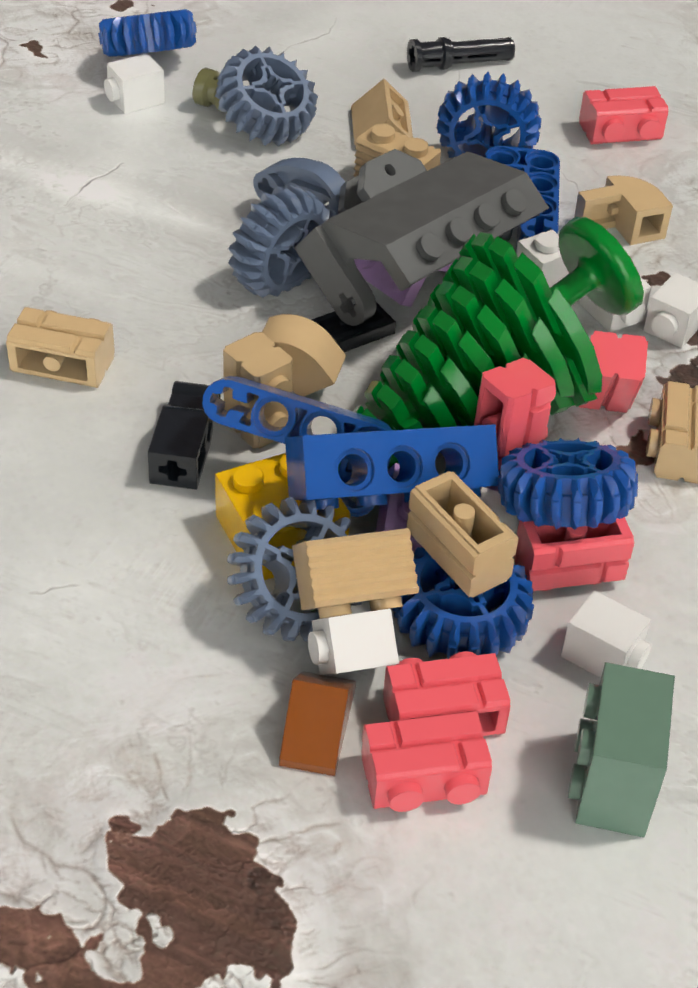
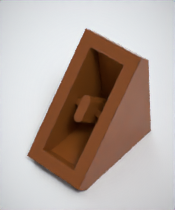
[279,671,356,776]

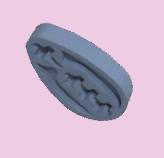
[253,158,345,219]

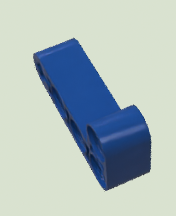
[485,146,560,252]
[202,376,392,517]

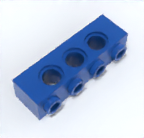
[285,424,499,510]

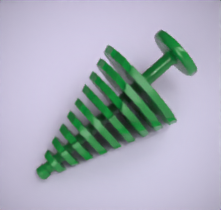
[338,217,644,472]

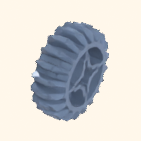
[215,46,318,147]
[228,185,330,298]
[227,497,362,642]

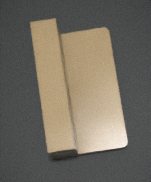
[351,79,413,145]

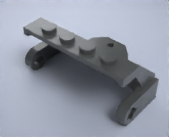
[294,149,549,326]

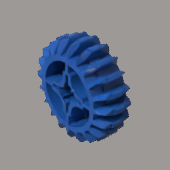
[98,9,197,57]
[437,72,542,158]
[498,438,638,530]
[392,547,534,659]

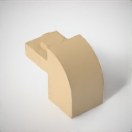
[574,175,673,245]
[262,314,346,396]

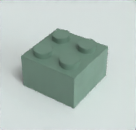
[568,662,675,838]

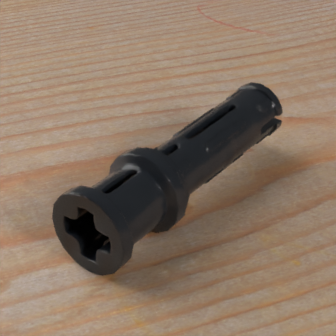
[407,37,515,72]

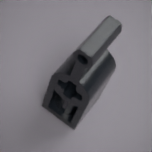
[148,381,221,490]

